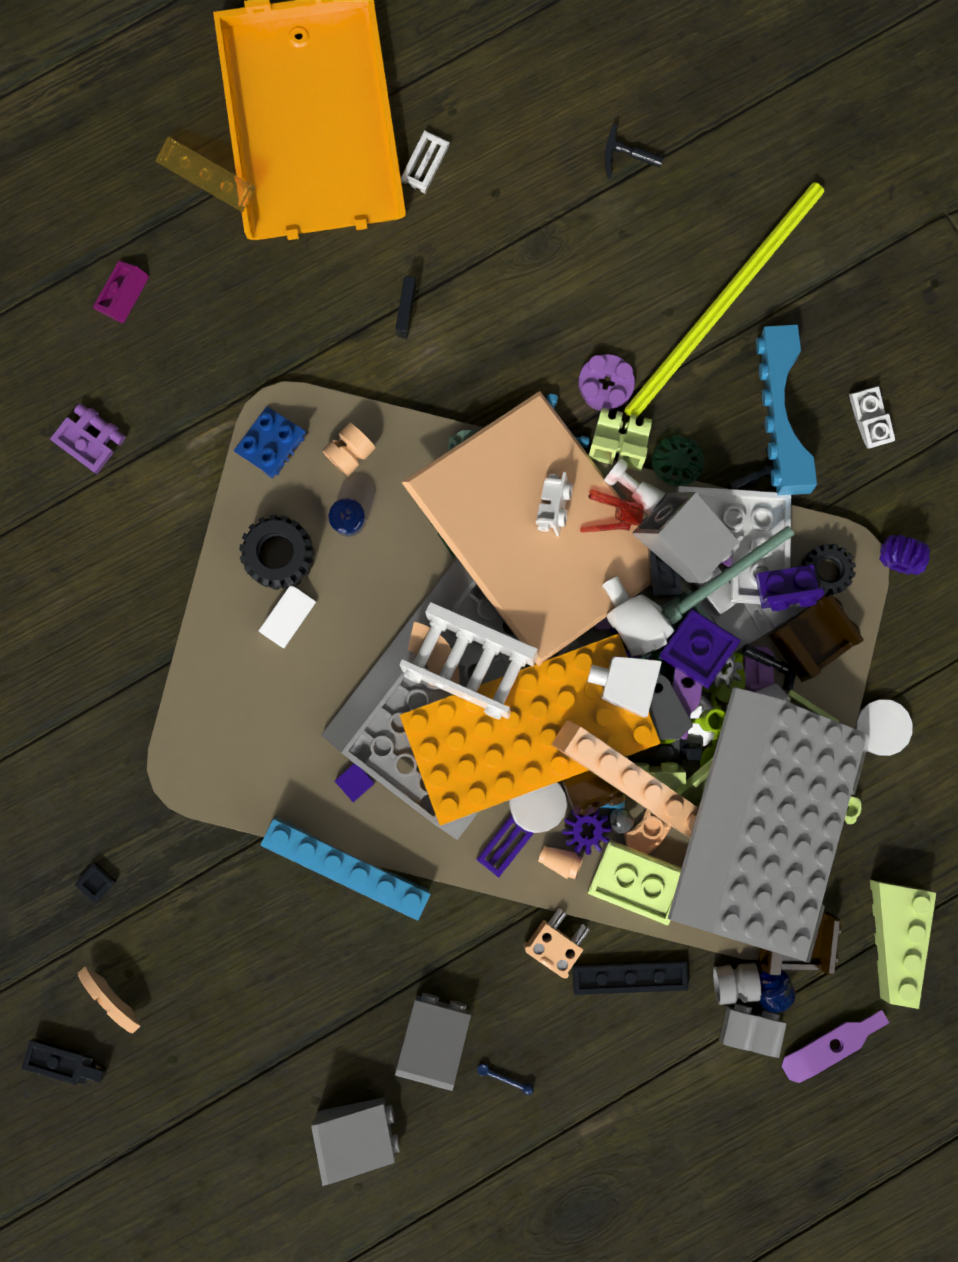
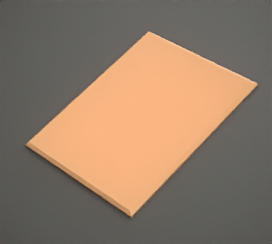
[402,391,651,666]

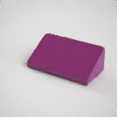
[93,260,149,323]

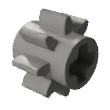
[714,653,743,689]

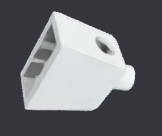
[587,657,661,718]

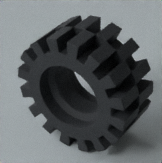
[801,543,856,596]

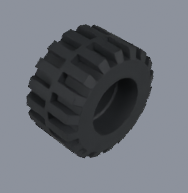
[239,515,315,590]

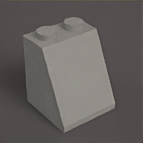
[632,492,739,583]
[395,993,471,1091]
[311,1097,400,1186]

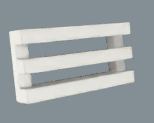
[401,130,449,193]

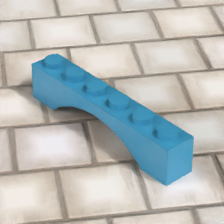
[756,325,817,496]
[260,816,431,921]

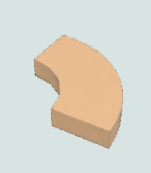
[408,622,460,686]
[623,808,671,854]
[78,966,140,1033]

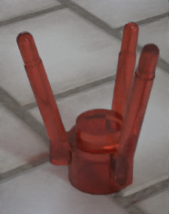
[580,489,644,533]

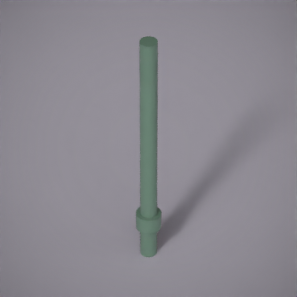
[662,525,794,624]

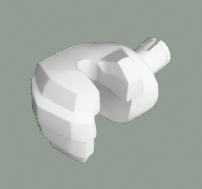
[602,576,674,657]

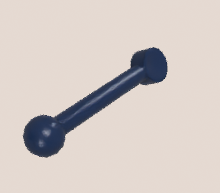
[477,1063,534,1095]

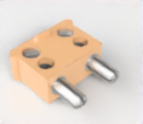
[523,908,590,978]

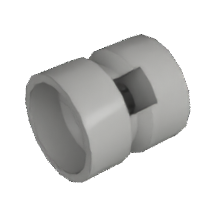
[713,963,761,1005]

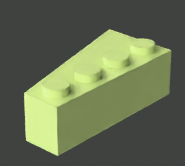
[870,880,936,1009]

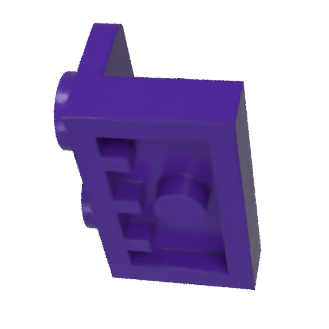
[755,565,825,612]

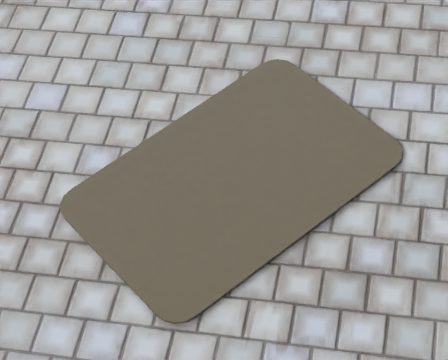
[147,381,889,960]

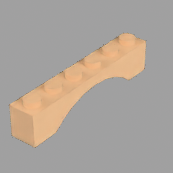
[551,720,699,838]

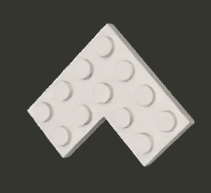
[677,486,791,604]

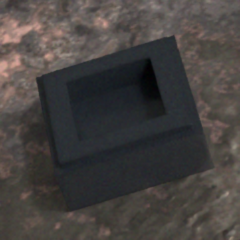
[74,863,117,904]

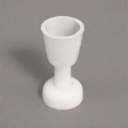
[603,458,665,515]

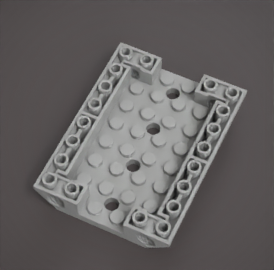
[321,558,584,840]

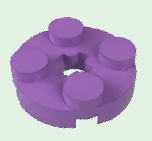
[578,354,635,411]

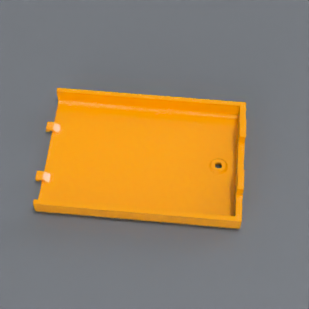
[213,0,406,240]

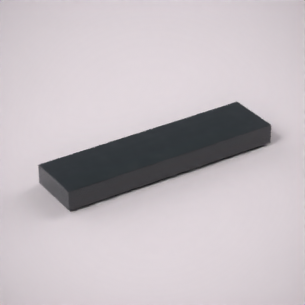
[572,960,688,995]

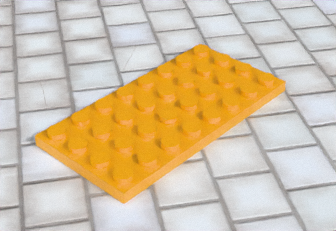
[399,634,661,826]

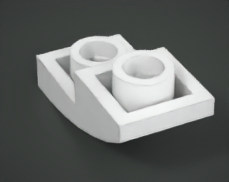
[849,386,895,449]

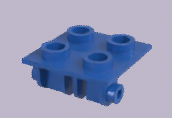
[234,406,306,479]

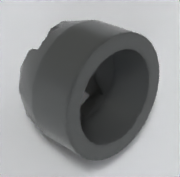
[609,809,634,834]

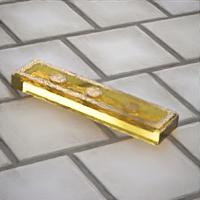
[155,137,256,213]

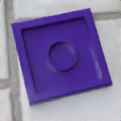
[659,609,741,689]

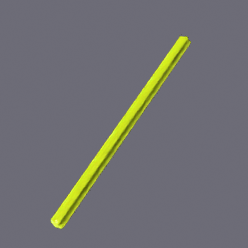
[625,182,824,418]

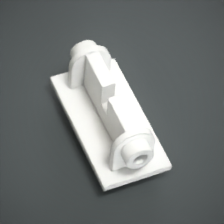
[536,472,573,536]

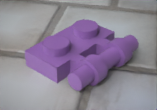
[50,403,126,474]

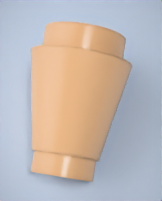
[538,846,583,879]

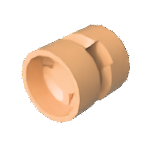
[322,422,376,477]

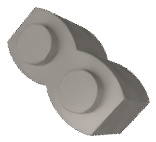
[719,1003,787,1058]

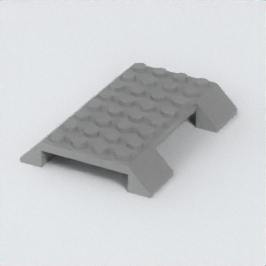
[667,688,870,963]

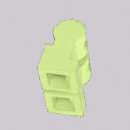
[589,407,652,472]

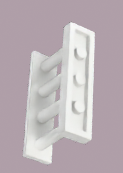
[399,602,538,719]

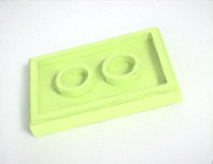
[588,840,682,925]

